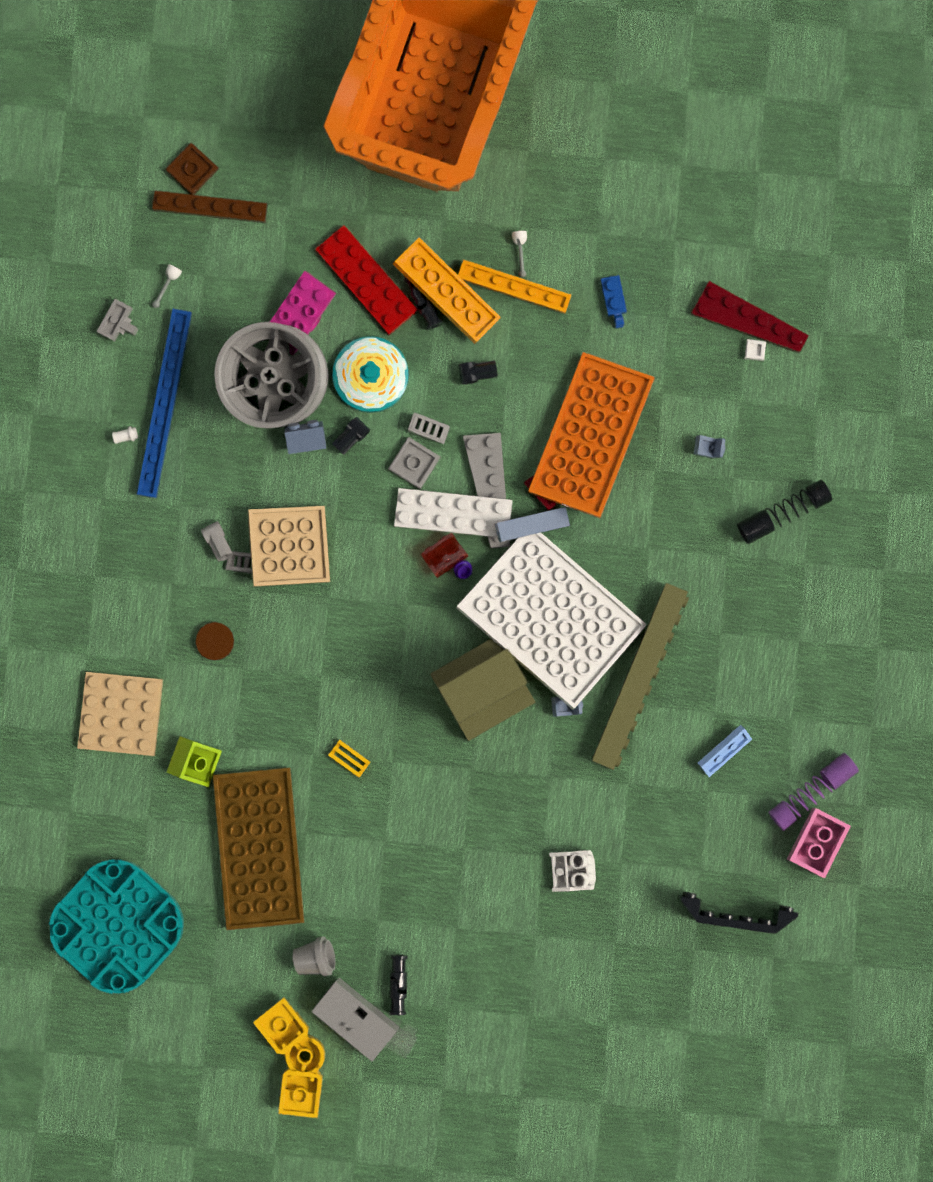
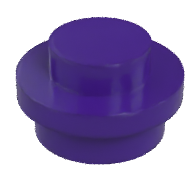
[453,560,472,579]

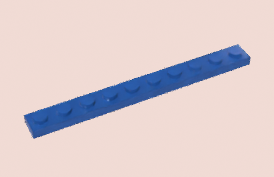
[137,309,192,499]

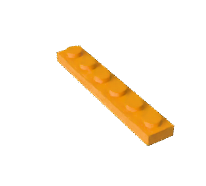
[458,259,571,314]

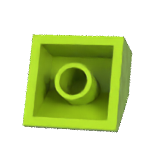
[167,736,222,787]

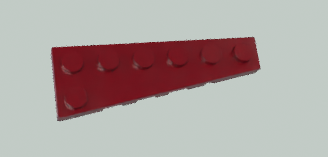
[691,281,809,353]

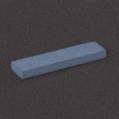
[495,507,570,542]

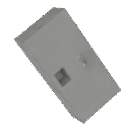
[312,977,399,1061]

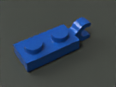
[600,275,627,329]

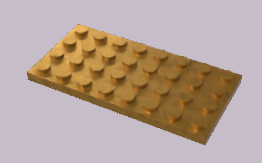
[213,768,304,930]

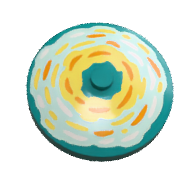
[333,337,409,413]

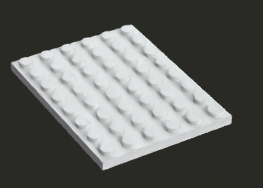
[456,533,647,710]

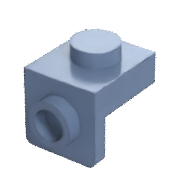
[694,435,726,459]
[551,697,583,717]

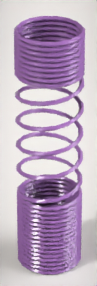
[768,753,859,831]

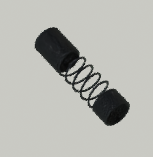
[737,479,833,545]

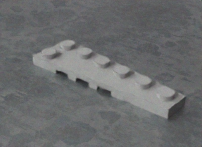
[463,433,510,548]

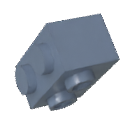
[285,420,326,454]

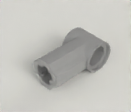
[201,521,233,561]

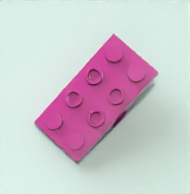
[270,271,336,355]

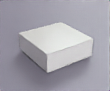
[744,339,766,361]

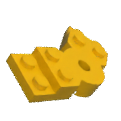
[253,997,325,1118]

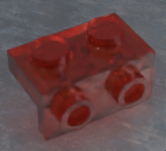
[421,533,469,578]

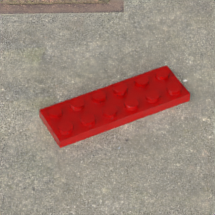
[315,225,418,335]

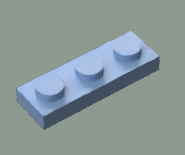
[698,725,752,777]

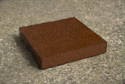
[165,142,219,195]

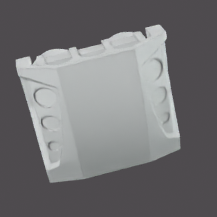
[549,850,596,892]

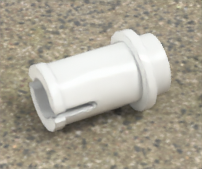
[112,426,138,444]

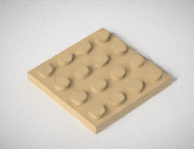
[248,506,330,587]
[77,672,163,756]

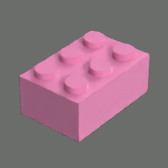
[787,808,851,878]

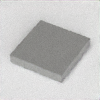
[388,437,441,490]

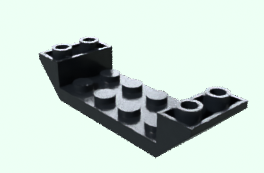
[678,892,798,934]

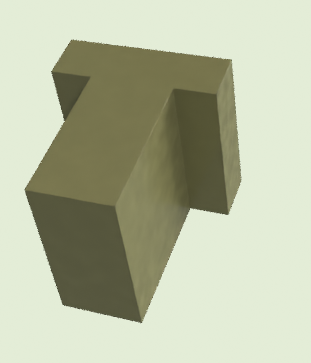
[430,639,536,741]

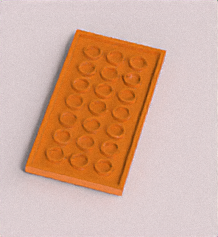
[528,352,655,519]

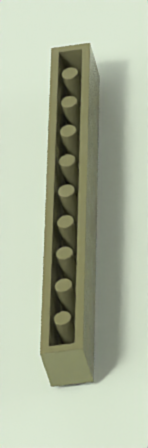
[591,583,689,770]

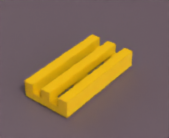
[329,740,371,778]

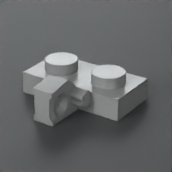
[97,299,139,342]

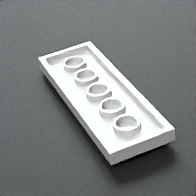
[394,488,513,538]

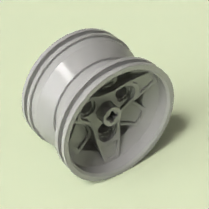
[215,322,328,428]

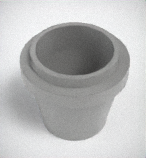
[293,936,336,976]

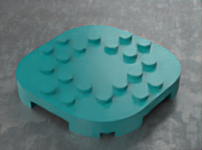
[49,859,184,994]

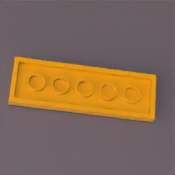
[393,237,501,344]

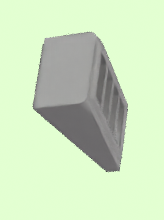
[408,413,450,444]
[226,551,252,574]

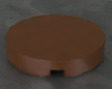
[196,622,234,660]

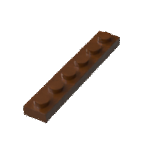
[152,191,268,223]

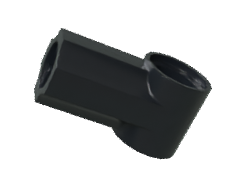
[458,360,498,385]
[332,417,370,455]

